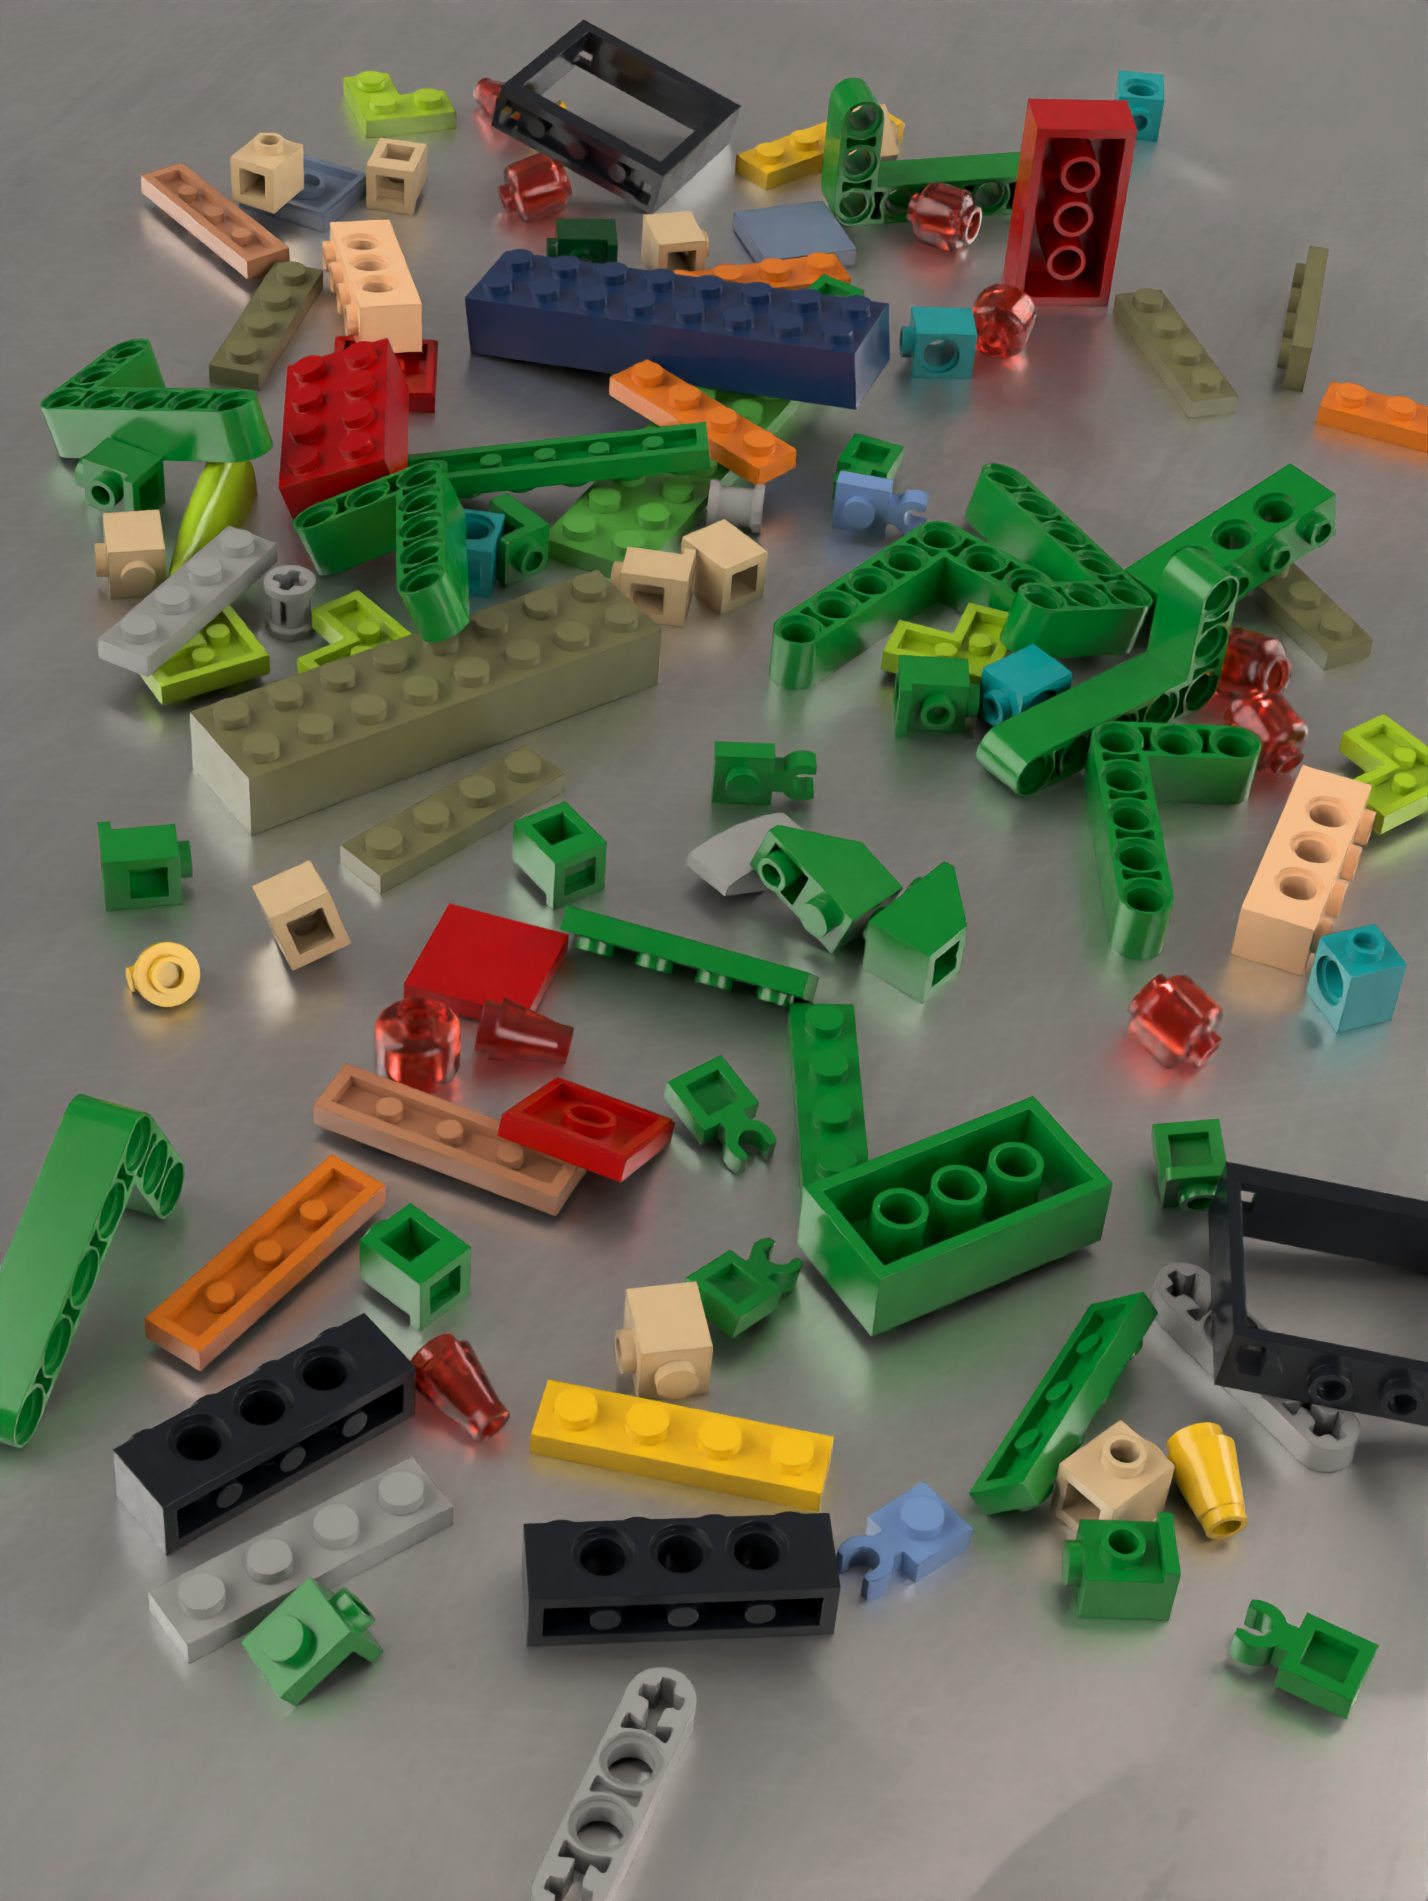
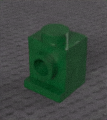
[546,219,618,264]

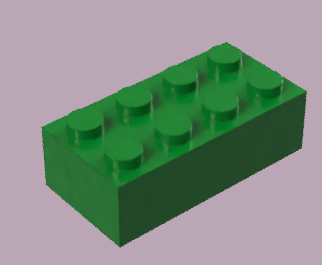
[797,1096,1113,1337]

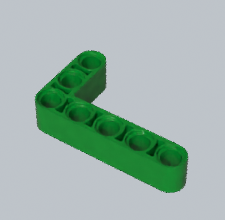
[821,77,1020,226]
[40,338,273,463]
[293,460,470,643]
[965,463,1153,658]
[769,521,1052,690]
[976,547,1239,798]
[1083,721,1262,960]
[0,1094,185,1448]

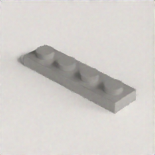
[97,526,277,677]
[148,1456,454,1664]

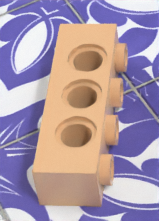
[322,219,422,353]
[1231,765,1376,976]

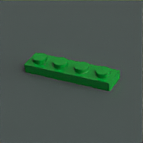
[560,905,820,1008]
[788,1003,869,1203]
[969,1291,1158,1515]

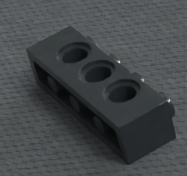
[113,1313,416,1556]
[521,1511,841,1647]

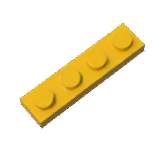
[735,113,905,191]
[530,1379,834,1512]

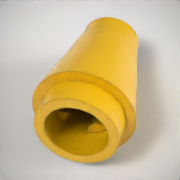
[1166,1422,1248,1539]

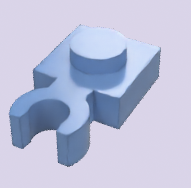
[832,470,930,536]
[836,1481,974,1601]

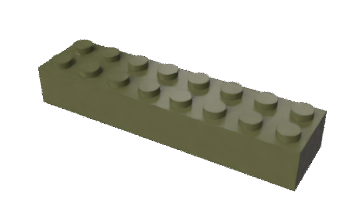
[190,570,661,836]

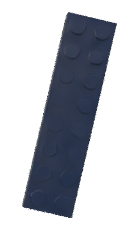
[465,249,890,410]

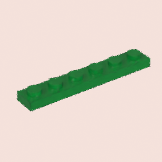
[408,422,711,499]

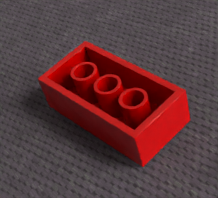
[1003,99,1137,306]
[278,338,409,521]

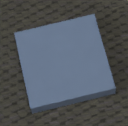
[239,155,366,233]
[732,201,857,266]

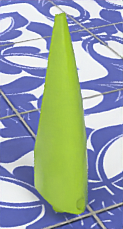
[168,460,258,578]

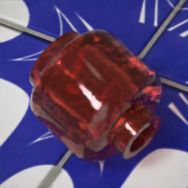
[497,152,572,223]
[907,182,982,252]
[972,284,1037,359]
[1214,627,1292,708]
[1223,689,1309,777]
[1127,973,1224,1069]
[374,997,461,1094]

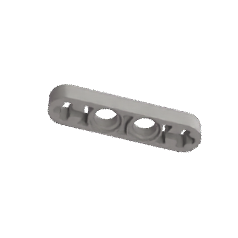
[1149,1262,1361,1473]
[530,1667,697,1901]

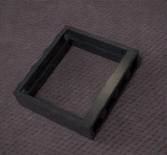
[491,19,741,214]
[1208,1161,1428,1427]

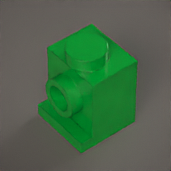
[75,437,166,513]
[893,655,980,737]
[512,801,607,911]
[97,821,193,911]
[359,1203,471,1332]
[1062,1512,1181,1621]

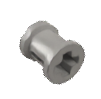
[706,479,765,534]
[264,565,316,642]

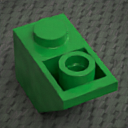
[750,825,903,954]
[862,861,967,1004]

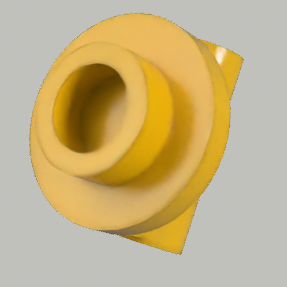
[125,941,200,1007]

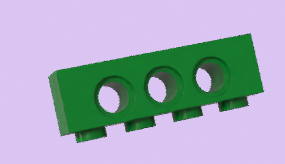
[1124,463,1336,628]

